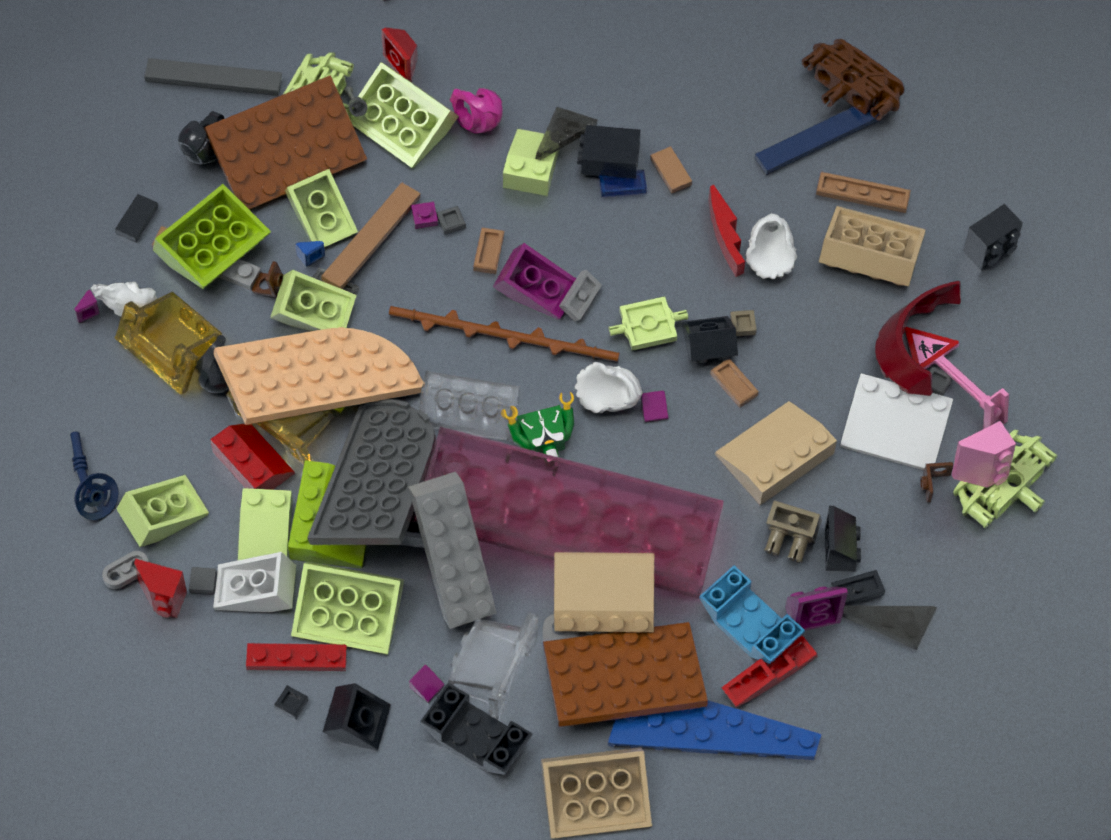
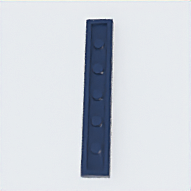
[755,105,879,175]

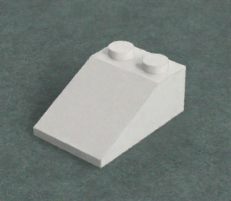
[213,552,296,612]

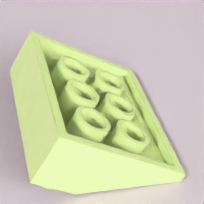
[349,62,459,168]
[291,562,404,654]

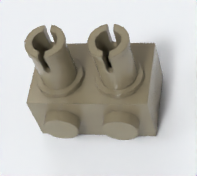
[764,501,822,563]

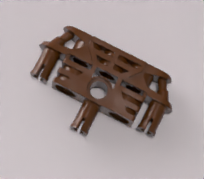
[802,39,905,120]

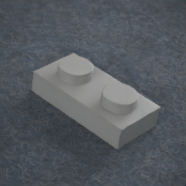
[218,259,261,291]
[559,270,602,321]

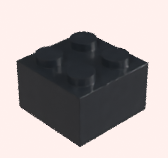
[963,204,1023,270]

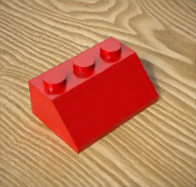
[210,424,295,490]

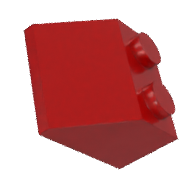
[134,559,187,618]

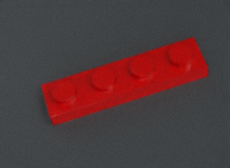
[246,643,347,671]

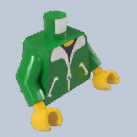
[501,392,575,465]

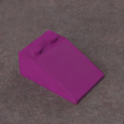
[493,243,576,320]
[785,586,847,631]

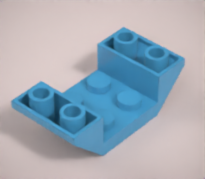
[699,565,805,664]

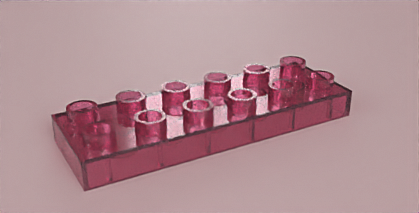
[414,427,724,599]

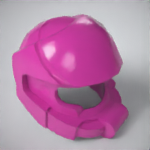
[450,88,503,133]

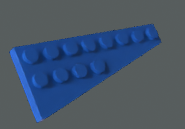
[608,700,821,760]

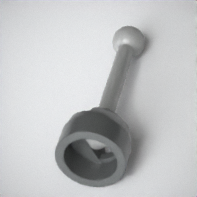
[344,86,368,117]

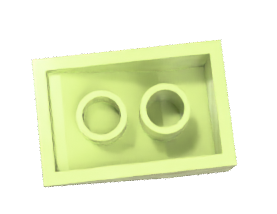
[503,129,562,196]
[285,169,358,247]
[270,270,356,331]
[117,475,209,547]
[238,488,293,560]

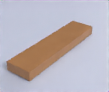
[816,172,911,213]

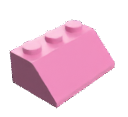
[952,421,1016,488]

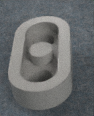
[102,551,149,589]

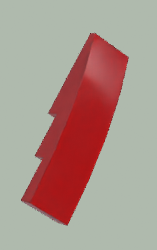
[709,184,745,277]
[721,635,818,708]

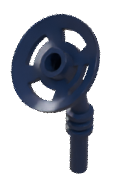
[70,431,119,520]

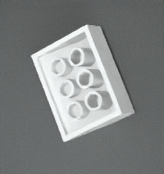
[840,373,953,470]

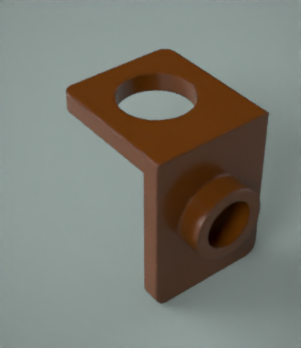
[252,261,283,297]
[920,462,953,503]

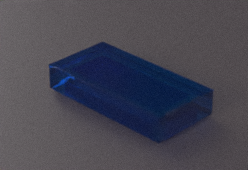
[599,169,647,197]

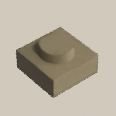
[730,310,757,336]

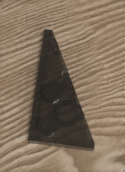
[535,107,598,160]
[842,605,937,650]

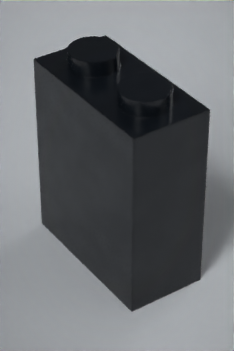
[577,125,641,179]

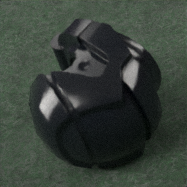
[178,111,224,164]
[192,335,229,393]

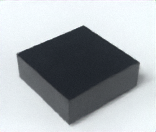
[274,685,309,720]

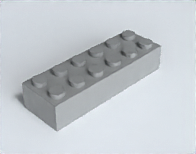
[409,472,496,629]

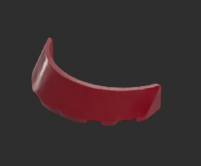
[875,281,962,396]

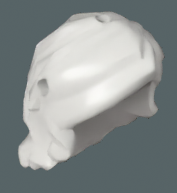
[746,213,797,280]
[91,282,157,320]
[575,362,643,413]

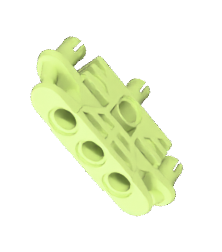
[284,53,354,119]
[953,430,1058,528]

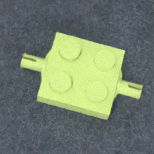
[609,297,688,351]

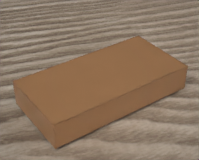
[650,146,692,194]
[473,228,504,274]
[710,359,759,408]

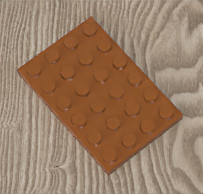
[204,75,367,209]
[543,622,708,727]

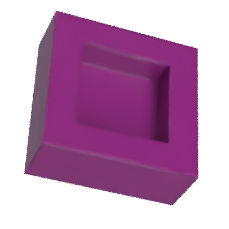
[411,202,438,229]

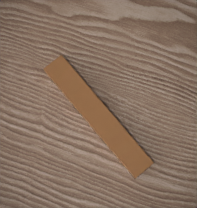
[321,182,421,289]

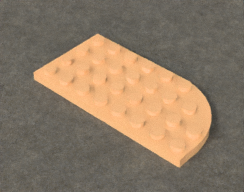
[214,327,425,425]

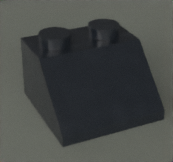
[682,316,738,363]
[825,506,861,572]
[322,683,391,750]

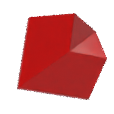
[381,27,418,82]

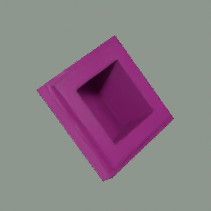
[74,289,100,323]
[641,391,668,422]
[409,665,445,703]

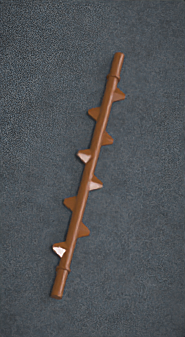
[389,306,620,362]

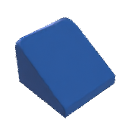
[295,241,325,267]

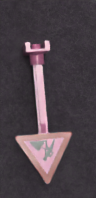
[905,327,1009,429]

